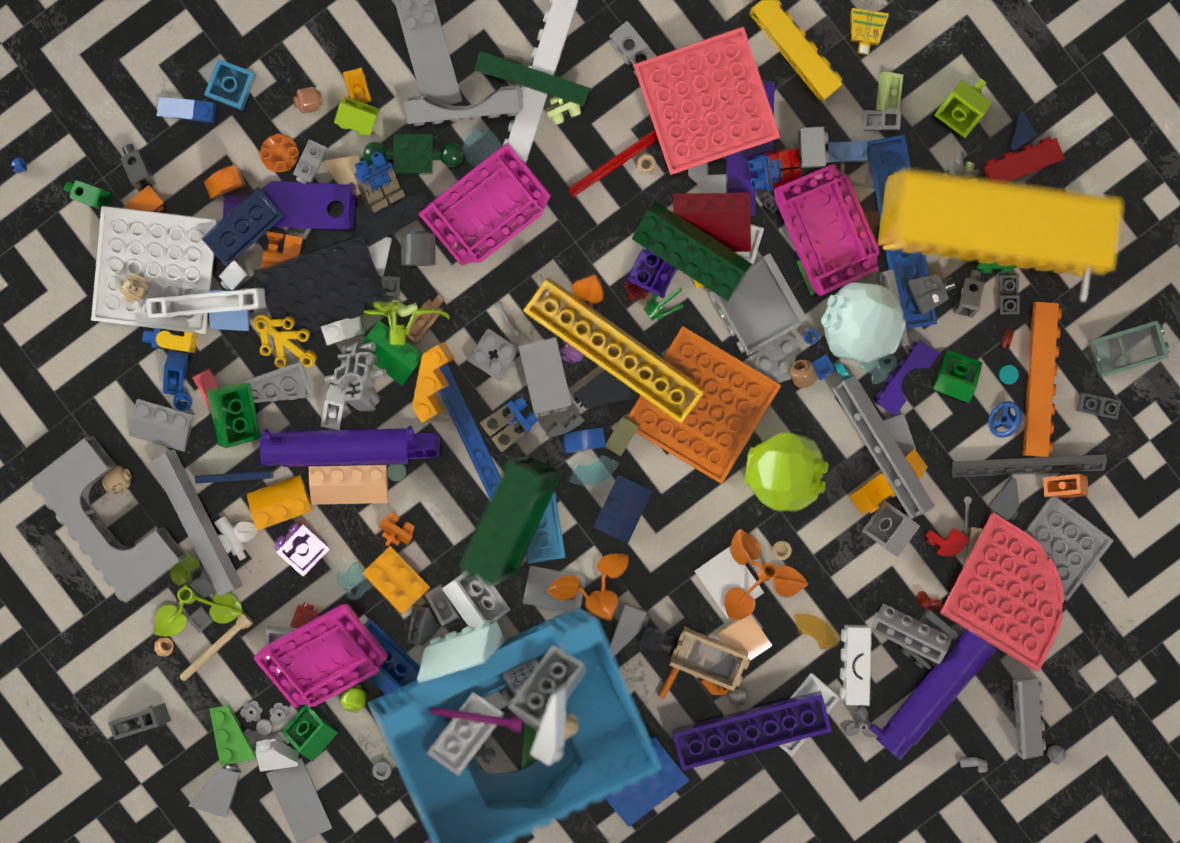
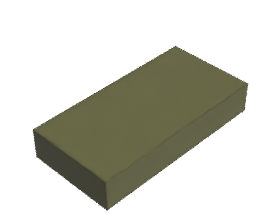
[606,415,640,456]

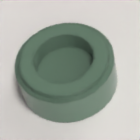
[387,464,407,481]

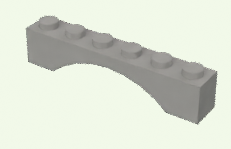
[404,85,523,126]

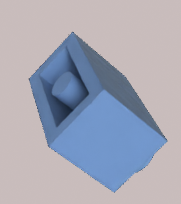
[827,141,868,164]

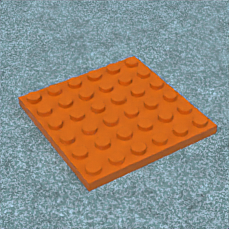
[628,326,781,484]

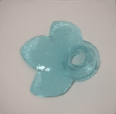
[859,354,897,384]
[337,562,373,600]

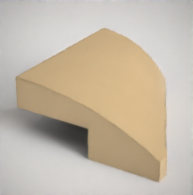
[323,155,361,196]

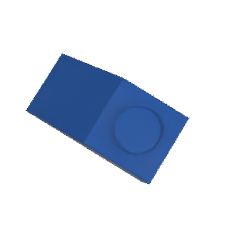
[163,350,188,395]

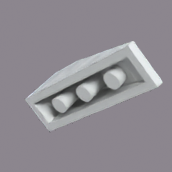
[530,686,566,766]

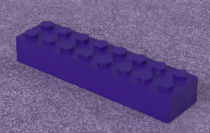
[672,690,832,771]

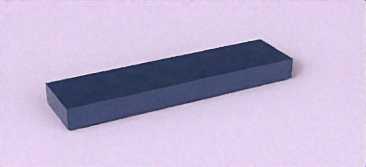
[195,471,274,484]

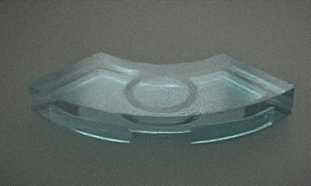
[569,455,619,485]

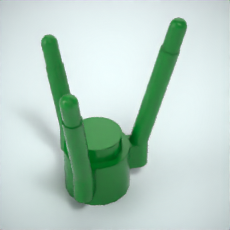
[643,288,683,321]

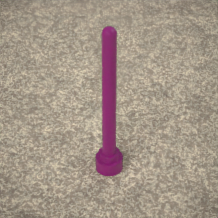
[429,707,523,732]

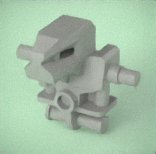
[325,342,386,411]

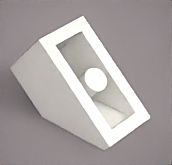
[219,260,251,291]
[321,316,365,345]
[321,384,347,430]
[256,739,299,772]

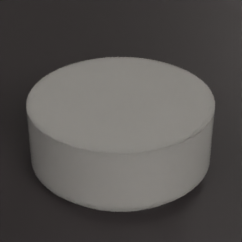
[372,760,392,780]

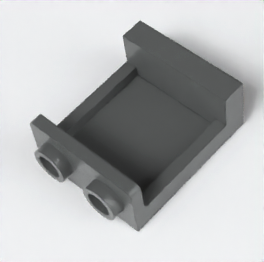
[900,609,959,670]

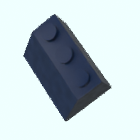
[594,475,653,543]

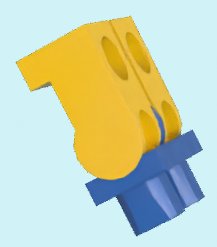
[142,328,198,353]

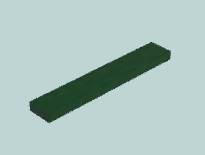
[474,51,590,107]

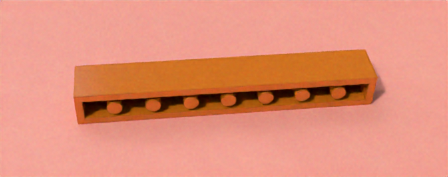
[1023,302,1062,457]

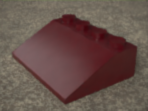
[673,193,751,252]

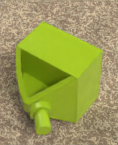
[935,79,992,138]

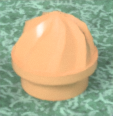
[154,638,174,657]

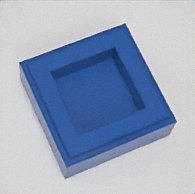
[812,354,836,380]

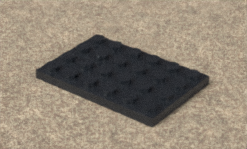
[254,233,389,340]

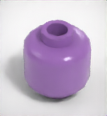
[559,340,584,364]

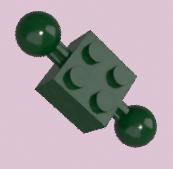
[363,134,464,175]

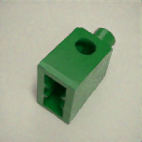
[64,180,113,210]

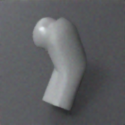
[960,757,988,773]

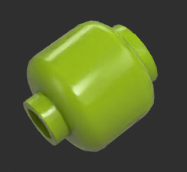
[340,684,367,713]

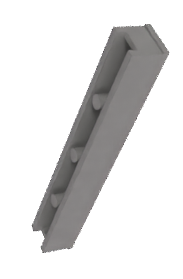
[832,375,935,519]
[151,450,243,597]

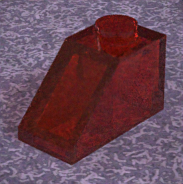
[290,602,320,629]

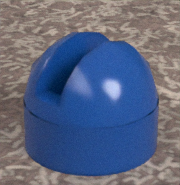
[11,157,27,174]
[803,329,819,345]

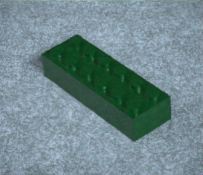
[631,201,752,301]

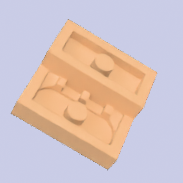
[718,614,772,660]

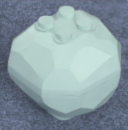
[821,282,906,363]

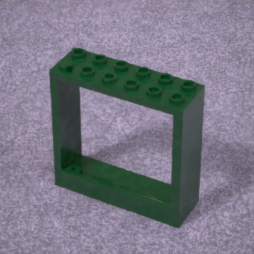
[459,456,563,586]

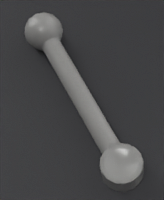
[495,301,519,337]
[962,496,972,536]

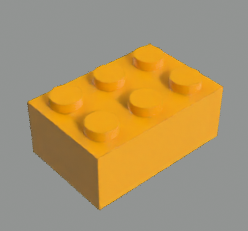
[362,546,430,615]

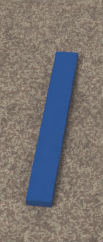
[439,364,501,499]

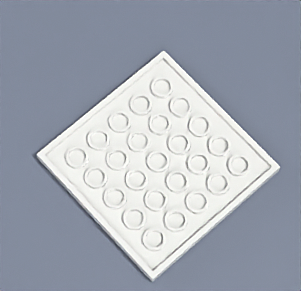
[91,206,218,334]

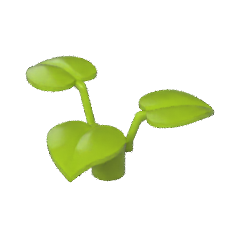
[364,302,449,345]
[154,550,243,637]

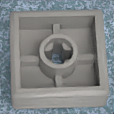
[468,329,519,380]

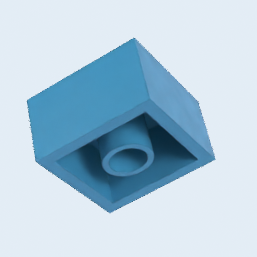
[204,59,257,111]

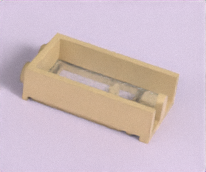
[670,626,751,691]

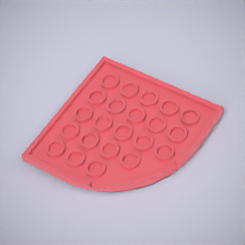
[940,513,1064,672]

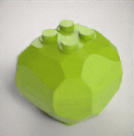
[745,433,828,512]

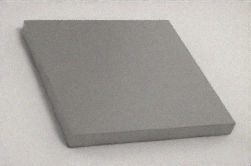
[1024,497,1114,601]

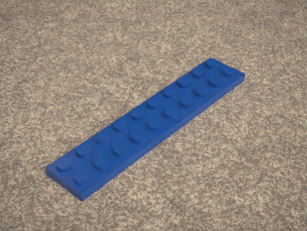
[867,135,937,329]

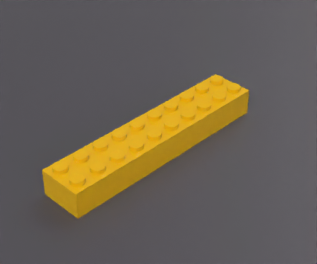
[524,277,705,423]

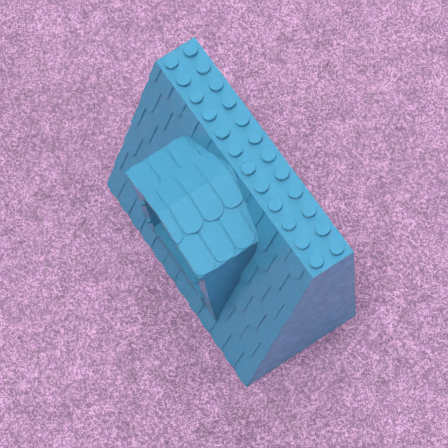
[368,608,662,843]

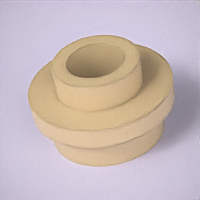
[637,154,656,174]

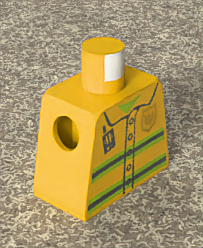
[850,8,889,55]

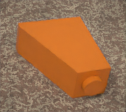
[204,165,246,200]

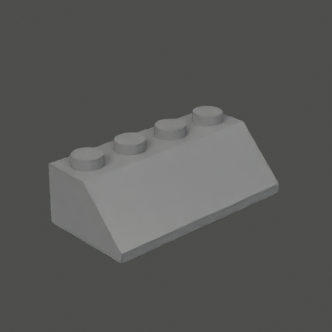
[508,645,586,732]
[1012,677,1046,759]

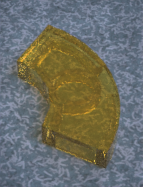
[794,614,839,649]

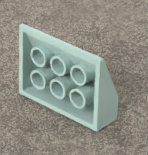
[417,620,505,683]

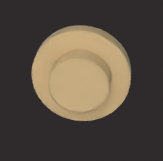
[772,541,792,560]

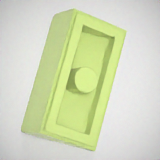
[876,72,903,111]

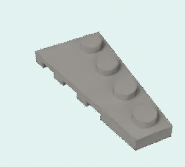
[236,361,314,403]

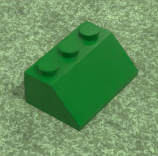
[362,320,423,386]
[206,383,261,448]

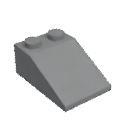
[609,602,649,657]

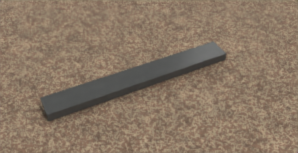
[951,454,1107,478]

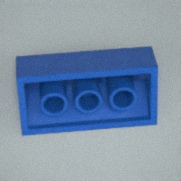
[364,619,420,695]

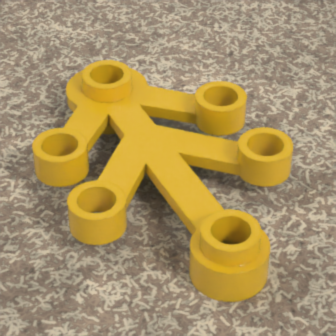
[253,314,317,368]

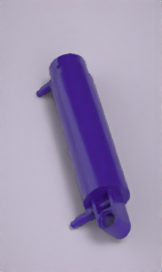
[260,426,440,467]
[870,629,997,760]

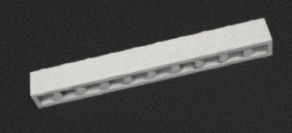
[503,0,578,163]

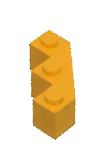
[412,342,455,423]
[848,449,928,515]

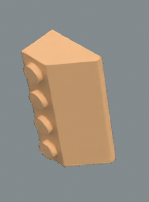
[309,465,388,505]

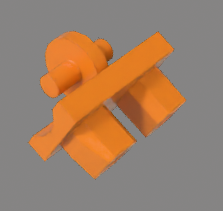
[379,512,415,546]

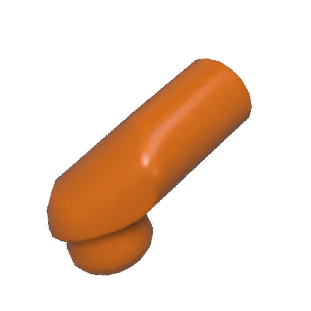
[700,679,729,695]

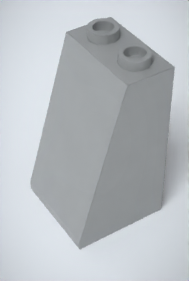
[518,337,572,417]

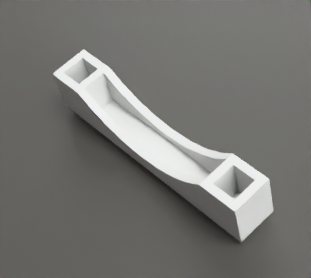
[146,288,266,318]

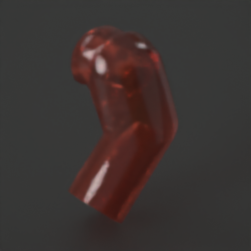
[916,591,942,610]

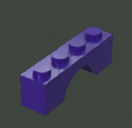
[875,340,939,416]

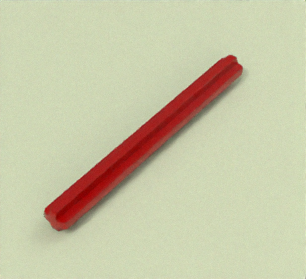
[568,130,659,197]

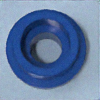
[173,392,193,411]

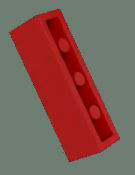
[983,136,1065,183]

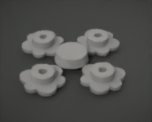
[240,700,291,750]

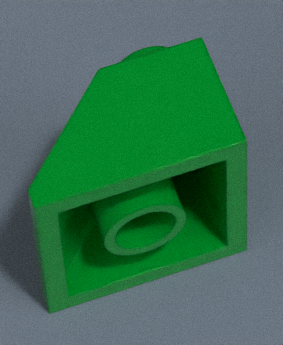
[933,349,983,403]
[282,704,338,761]

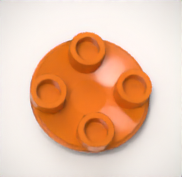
[260,134,299,173]

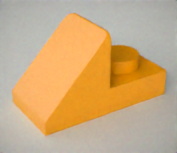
[343,68,371,103]

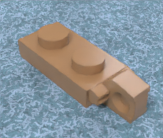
[405,294,445,344]

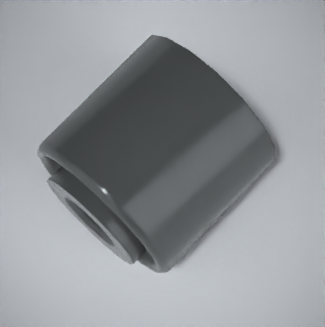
[401,231,436,266]

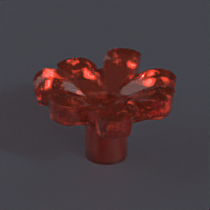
[624,281,647,302]

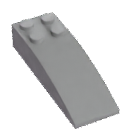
[394,0,463,105]

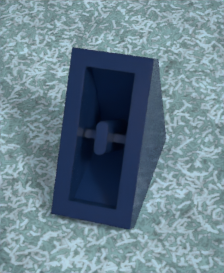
[1009,111,1038,151]

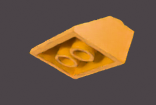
[247,475,314,530]

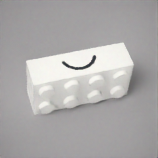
[840,625,871,705]

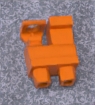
[261,231,304,268]

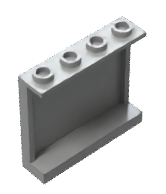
[708,253,808,356]

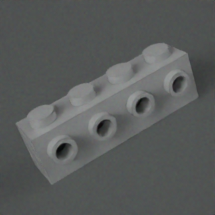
[871,603,952,665]

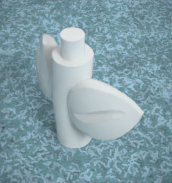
[214,516,258,561]

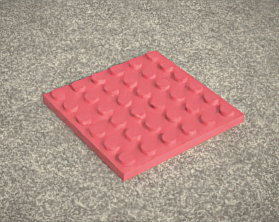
[634,27,781,175]

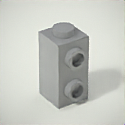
[293,139,328,185]

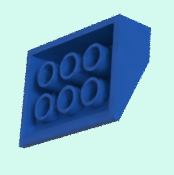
[604,735,690,827]

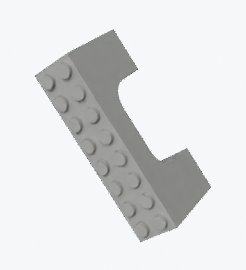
[30,436,187,603]

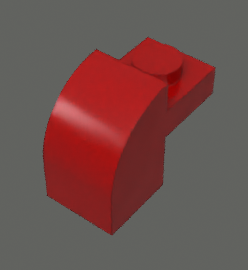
[924,527,970,557]

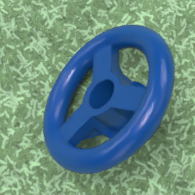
[988,401,1022,438]

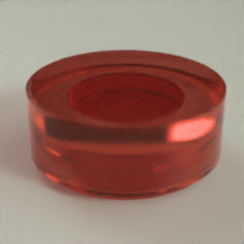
[1001,329,1014,349]

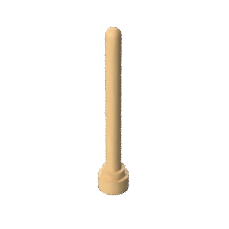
[180,612,253,681]

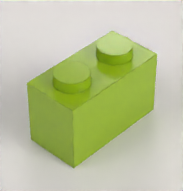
[334,96,381,136]

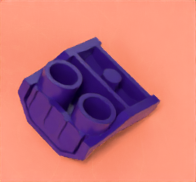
[627,247,677,299]

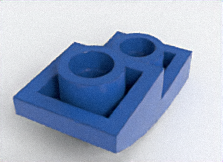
[562,428,606,453]

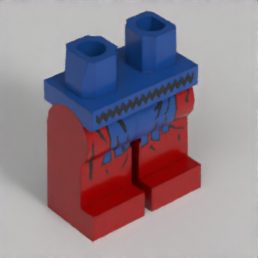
[748,147,802,191]

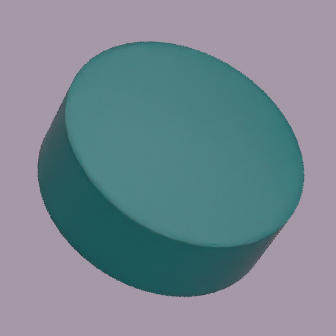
[835,362,851,380]
[999,365,1019,384]

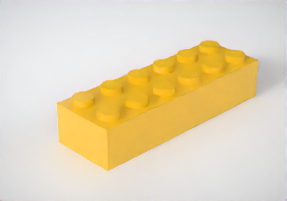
[749,0,843,103]

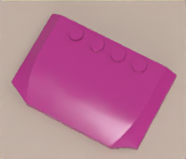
[419,142,551,266]
[774,164,879,296]
[254,605,387,707]

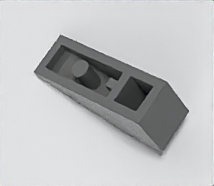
[108,703,171,740]

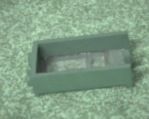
[1089,321,1170,377]

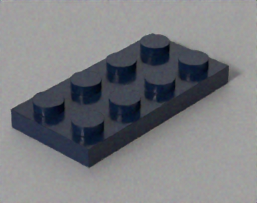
[200,187,283,268]

